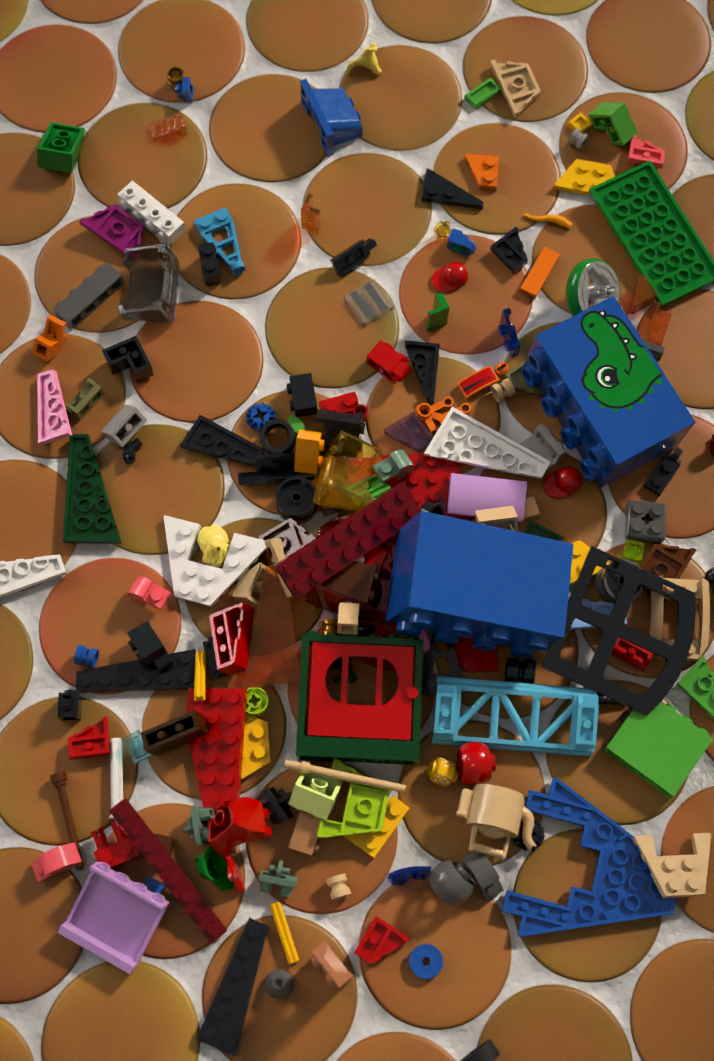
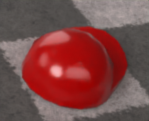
[431,262,469,293]
[543,466,583,499]

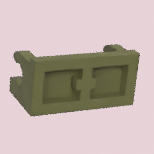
[65,378,105,421]

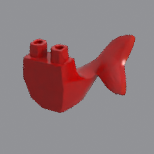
[208,797,272,894]

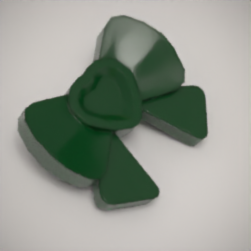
[329,657,357,685]

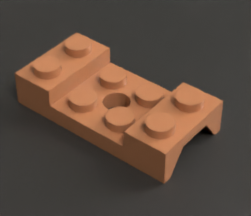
[311,941,353,990]

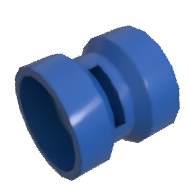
[74,645,99,668]

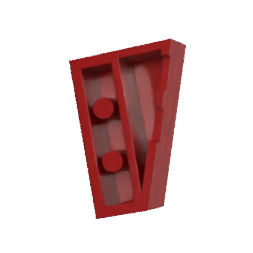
[209,602,254,676]

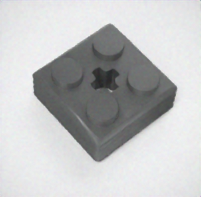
[625,500,666,543]

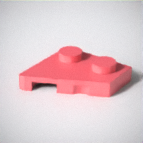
[627,135,665,169]

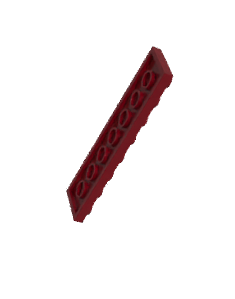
[274,482,421,600]

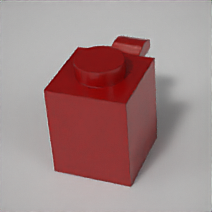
[363,545,394,577]

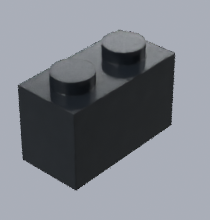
[286,373,317,417]

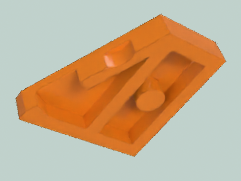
[465,154,499,190]

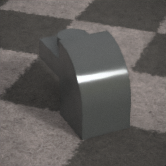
[461,851,504,901]

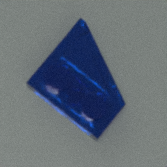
[498,308,520,357]

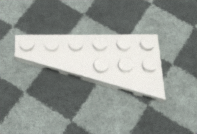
[424,407,551,479]

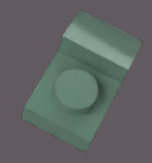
[373,450,415,484]

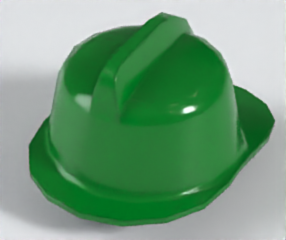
[195,846,235,891]

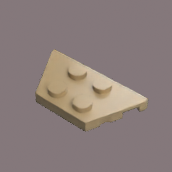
[490,60,541,117]

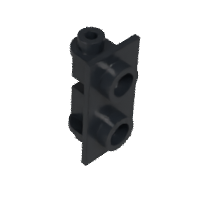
[203,636,228,679]

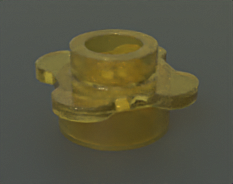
[434,221,451,241]

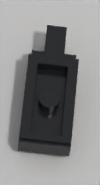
[330,238,377,276]
[644,447,683,497]

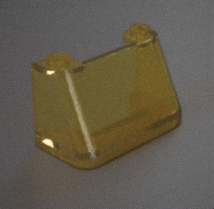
[313,430,382,511]

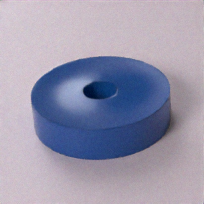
[409,944,443,979]

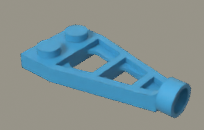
[194,207,246,275]

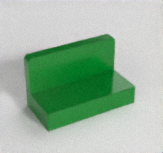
[426,292,450,331]

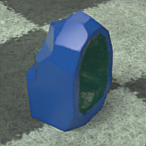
[447,229,476,255]

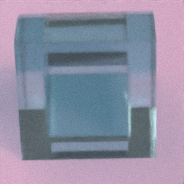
[122,730,152,765]

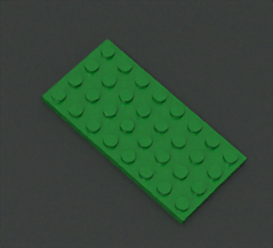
[589,161,714,308]

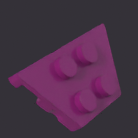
[79,204,144,263]

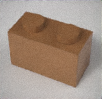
[288,810,321,858]

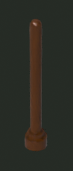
[50,771,84,870]

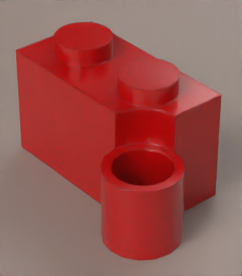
[366,340,411,384]
[319,392,368,423]

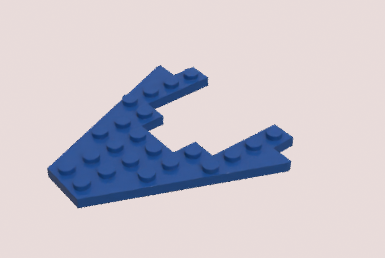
[501,777,676,937]

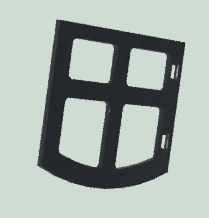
[541,546,696,715]

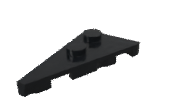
[422,168,484,210]
[404,340,440,405]

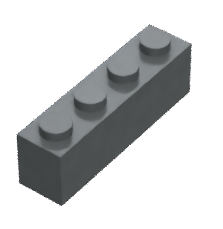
[54,262,124,331]

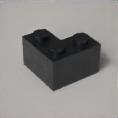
[102,336,154,382]

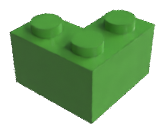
[588,102,638,145]

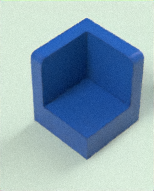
[144,876,167,895]

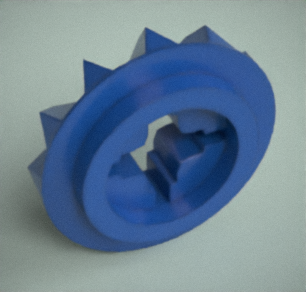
[246,402,276,431]

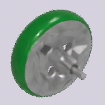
[566,258,620,316]

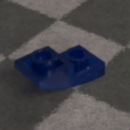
[387,866,431,886]

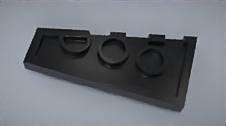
[180,415,265,467]

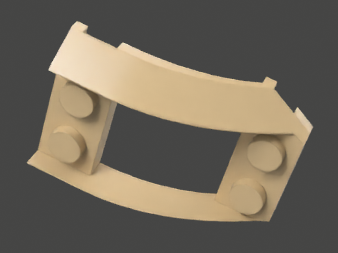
[650,575,710,661]

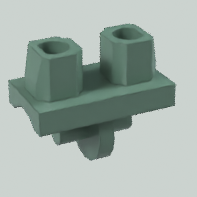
[183,807,214,846]
[258,860,298,897]

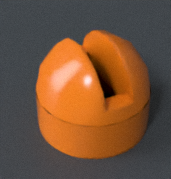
[494,362,510,378]

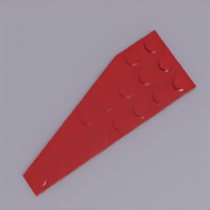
[186,688,247,853]

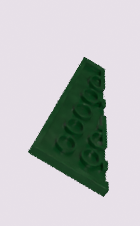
[63,434,122,544]

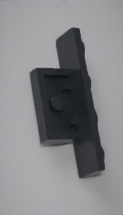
[238,452,314,486]

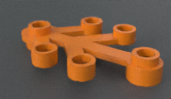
[415,397,483,440]

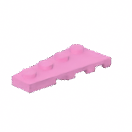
[37,369,72,445]

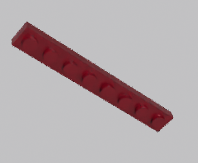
[109,797,228,944]

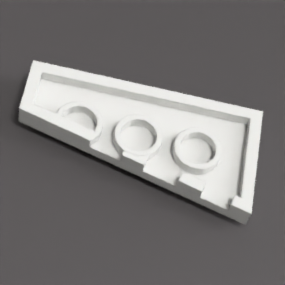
[0,554,67,598]

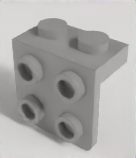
[520,423,565,479]

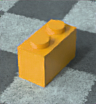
[294,429,325,474]

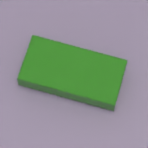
[464,78,502,110]

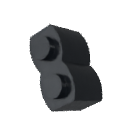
[199,242,221,286]

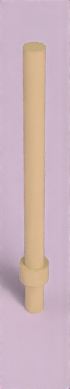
[284,759,406,793]

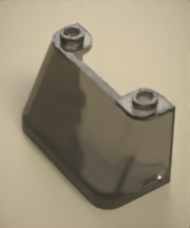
[118,243,179,323]

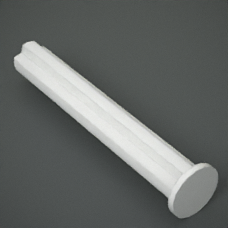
[109,738,123,820]

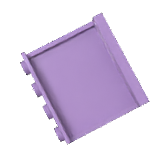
[57,861,170,974]

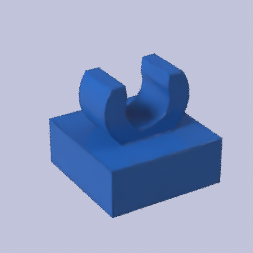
[175,77,194,103]

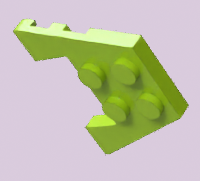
[317,759,390,838]

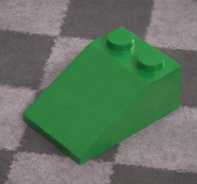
[37,122,85,173]

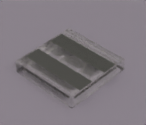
[344,279,394,327]

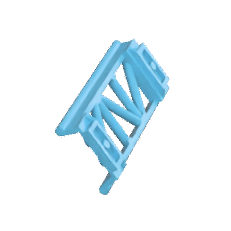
[432,676,599,757]

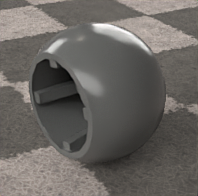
[429,860,474,907]

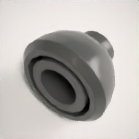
[265,969,294,999]

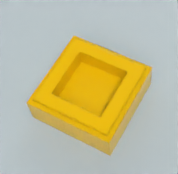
[568,113,593,134]

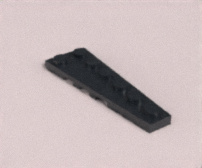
[76,649,196,693]
[196,918,269,1057]

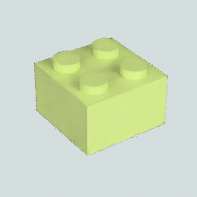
[288,773,344,820]

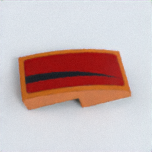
[457,365,500,399]

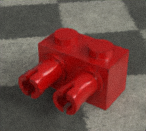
[91,821,143,870]

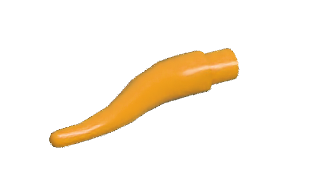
[524,213,573,230]

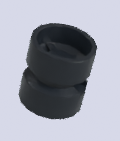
[505,658,536,684]

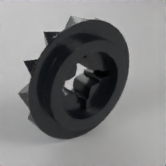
[512,819,545,851]

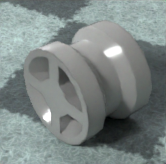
[568,128,589,151]

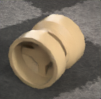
[490,378,516,402]
[326,874,351,900]

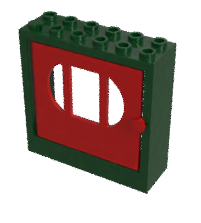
[296,631,423,765]

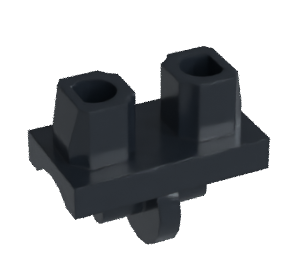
[259,787,295,825]

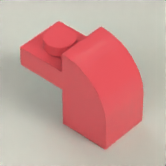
[128,576,171,610]
[31,842,82,882]

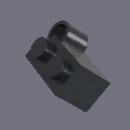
[127,621,174,672]

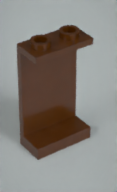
[309,561,380,605]

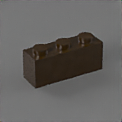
[141,711,209,756]

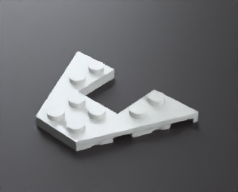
[164,515,267,607]

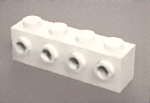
[117,180,186,245]

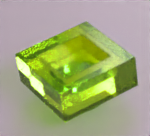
[621,539,645,563]

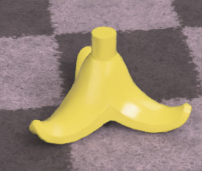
[346,43,382,75]

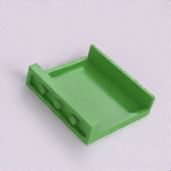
[603,701,713,800]

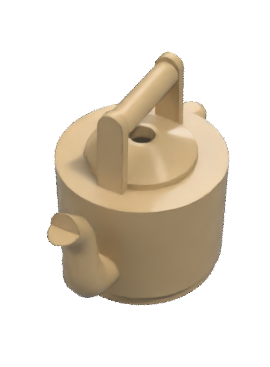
[456,784,537,861]

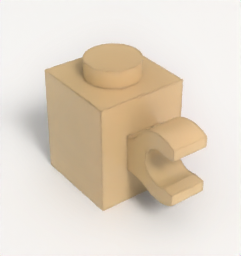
[337,602,359,635]

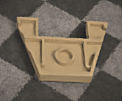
[633,833,711,898]

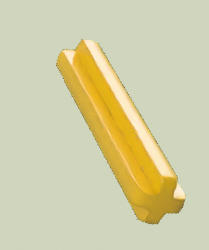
[194,650,206,702]
[270,902,299,964]

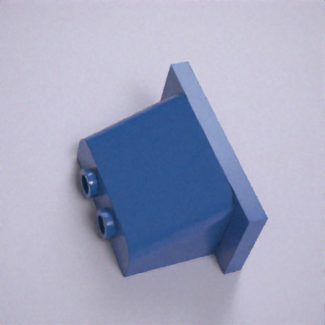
[300,79,362,156]

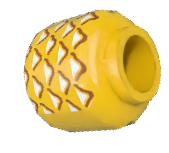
[427,757,458,787]

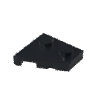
[490,227,528,273]

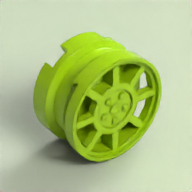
[246,687,269,717]

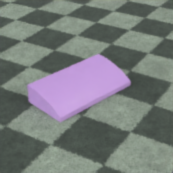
[447,473,527,522]

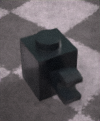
[57,690,82,721]

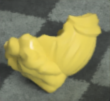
[197,525,230,568]

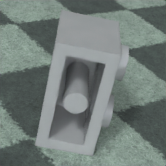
[101,405,147,447]

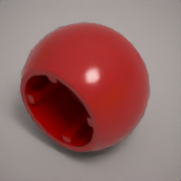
[457,742,496,786]

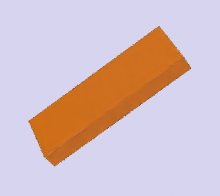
[520,247,560,299]

